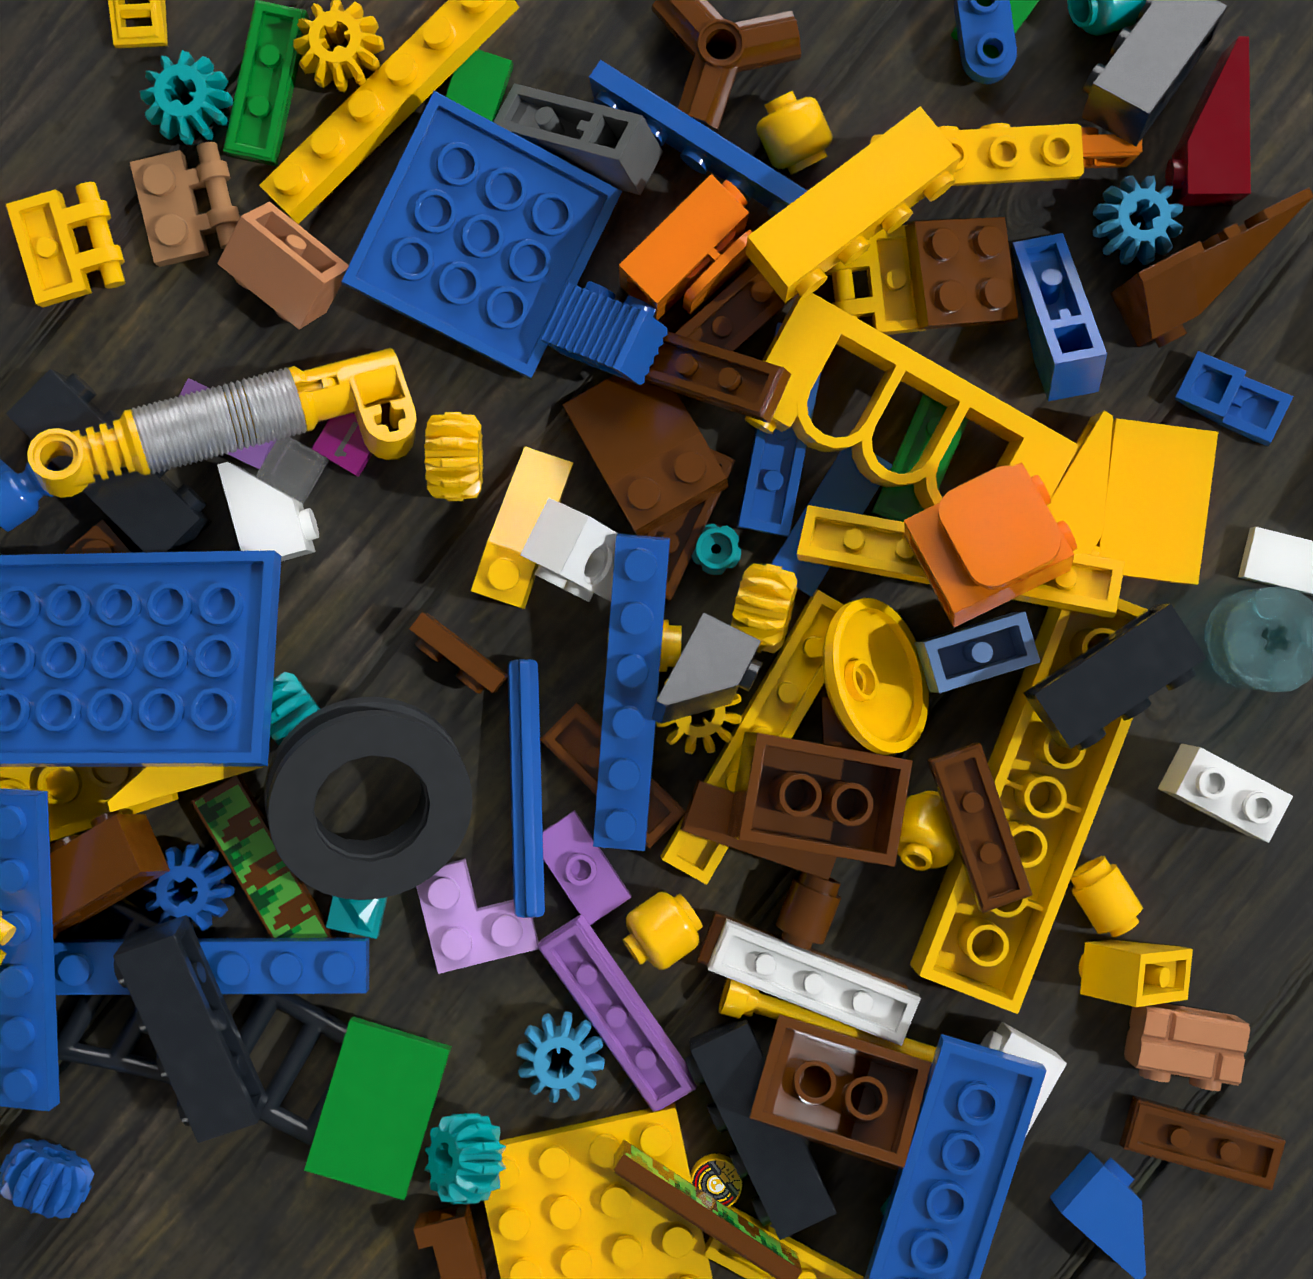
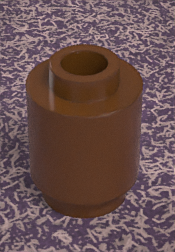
[775,871,841,950]

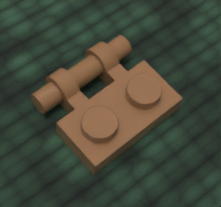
[130,142,240,267]

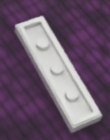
[707,918,921,1046]

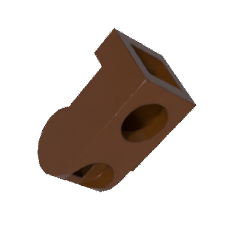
[413,1204,486,1279]

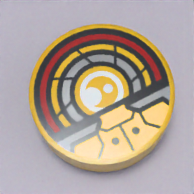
[691,1154,742,1207]

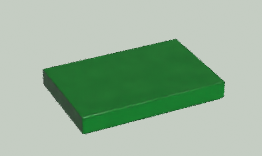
[304,1016,452,1200]

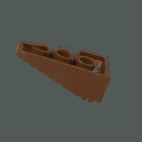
[1110,187,1313,348]

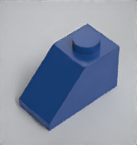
[1050,1152,1146,1279]

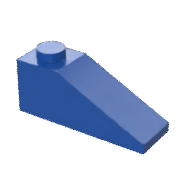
[1012,233,1107,401]

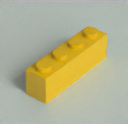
[745,106,961,303]

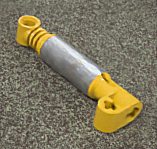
[27,348,417,498]

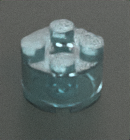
[1205,587,1313,692]

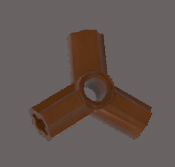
[651,0,801,133]

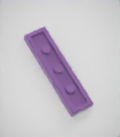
[537,914,697,1112]

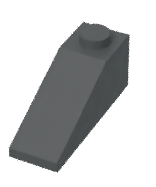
[493,83,663,195]

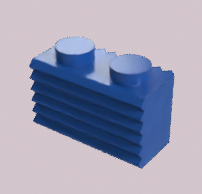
[540,281,668,385]

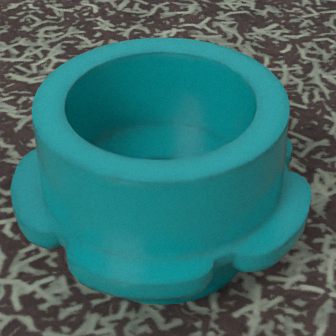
[691,524,741,575]

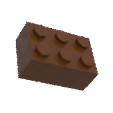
[727,732,913,867]

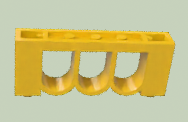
[745,293,1079,509]

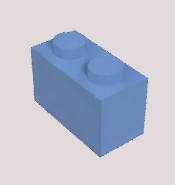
[914,612,1041,693]

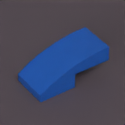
[1175,351,1294,447]

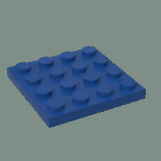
[341,91,622,379]

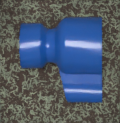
[0,459,58,532]

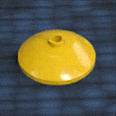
[822,598,929,755]

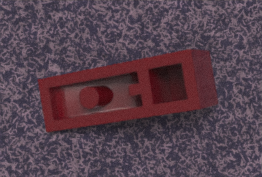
[1165,36,1251,206]

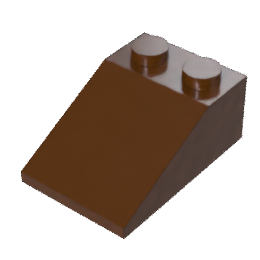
[563,375,729,536]
[749,1014,932,1170]

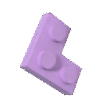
[416,859,539,974]

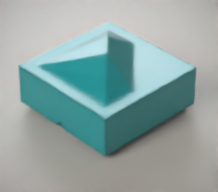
[326,896,388,939]

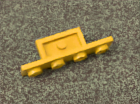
[870,123,1084,186]

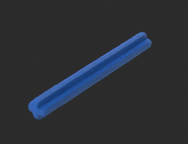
[507,659,545,918]

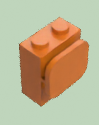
[619,174,752,320]
[904,462,1077,627]

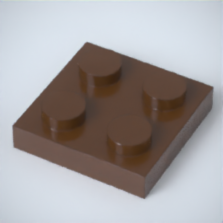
[905,217,1019,330]

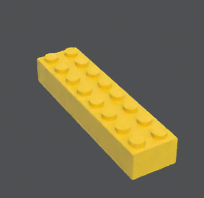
[910,598,1148,1014]

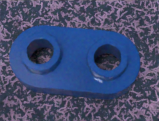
[954,0,1017,84]

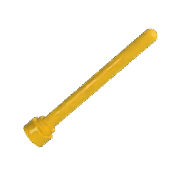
[719,978,937,1064]

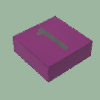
[312,413,372,477]

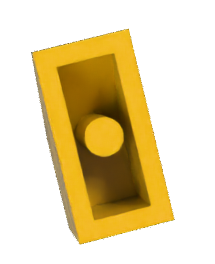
[1079,940,1193,1007]

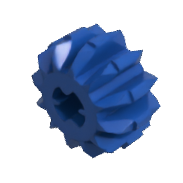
[142,843,235,930]
[0,1138,95,1219]

